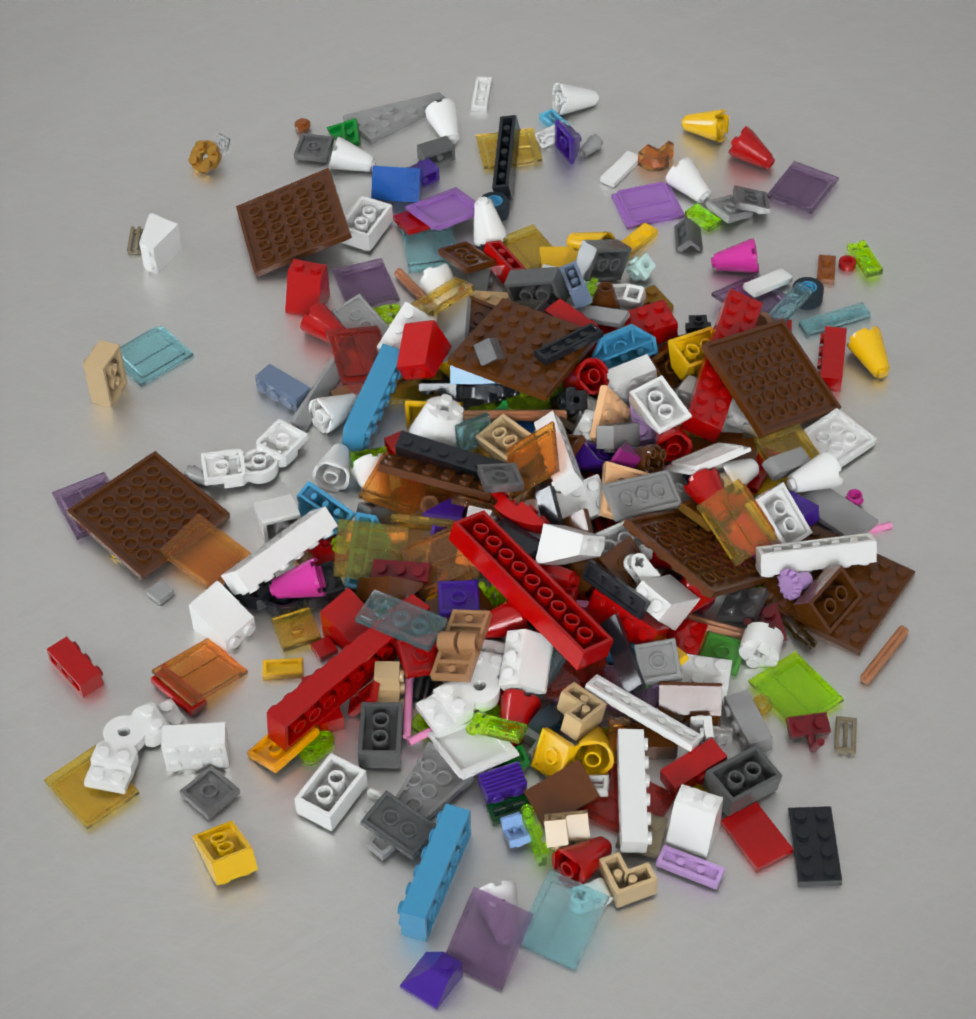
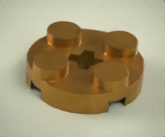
[188,140,222,174]

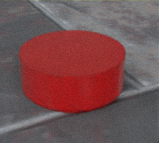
[838,255,856,272]

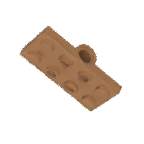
[430,609,492,683]

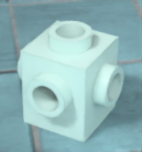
[625,252,656,282]

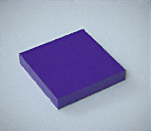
[438,580,480,618]

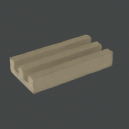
[127,226,145,254]
[834,716,857,756]

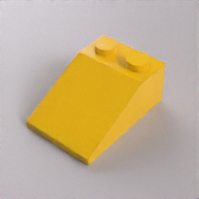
[192,820,258,886]

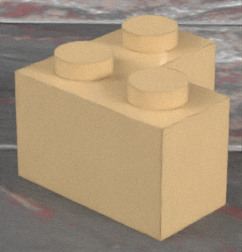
[374,661,405,710]
[557,682,607,742]
[544,810,590,850]
[599,852,658,908]

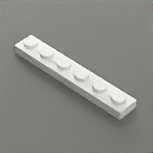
[585,675,703,752]

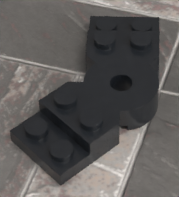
[418,380,520,403]
[223,560,346,618]

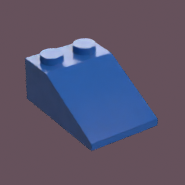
[371,166,423,202]

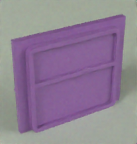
[611,182,685,229]
[405,187,476,231]

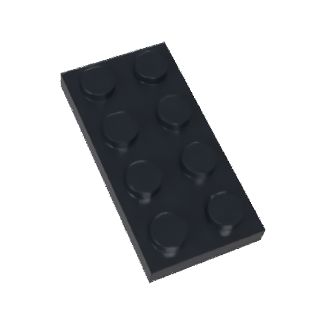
[788,806,842,887]

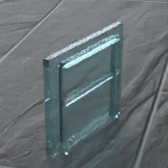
[401,226,455,273]
[120,326,194,387]
[516,869,609,971]

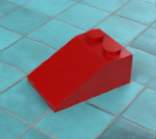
[664,619,708,656]

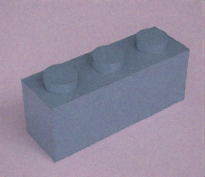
[559,261,593,309]
[255,364,311,412]

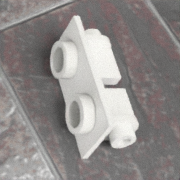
[534,120,568,149]

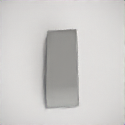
[762,447,811,481]

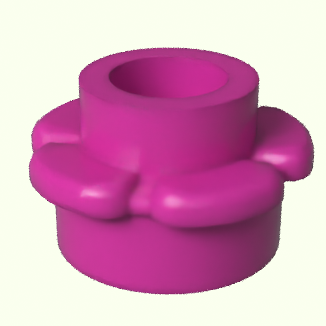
[845,489,864,506]

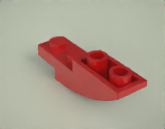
[490,492,550,534]

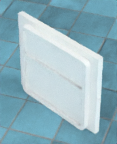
[665,443,751,475]
[428,711,519,780]

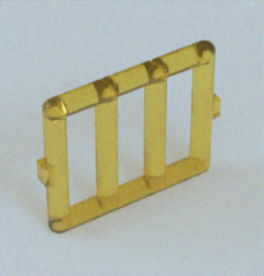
[390,513,455,530]

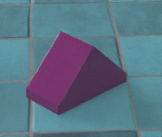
[610,442,641,469]

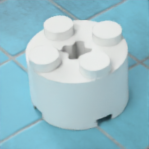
[739,622,784,668]

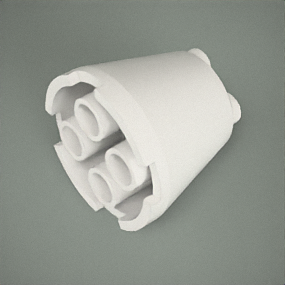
[409,394,464,449]

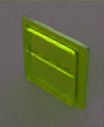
[748,651,844,719]

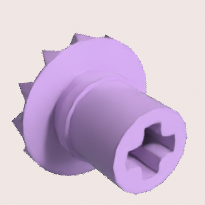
[777,568,813,601]

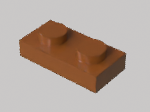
[817,255,836,285]

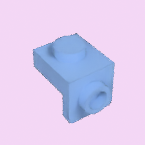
[500,812,531,848]

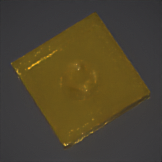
[271,607,322,652]

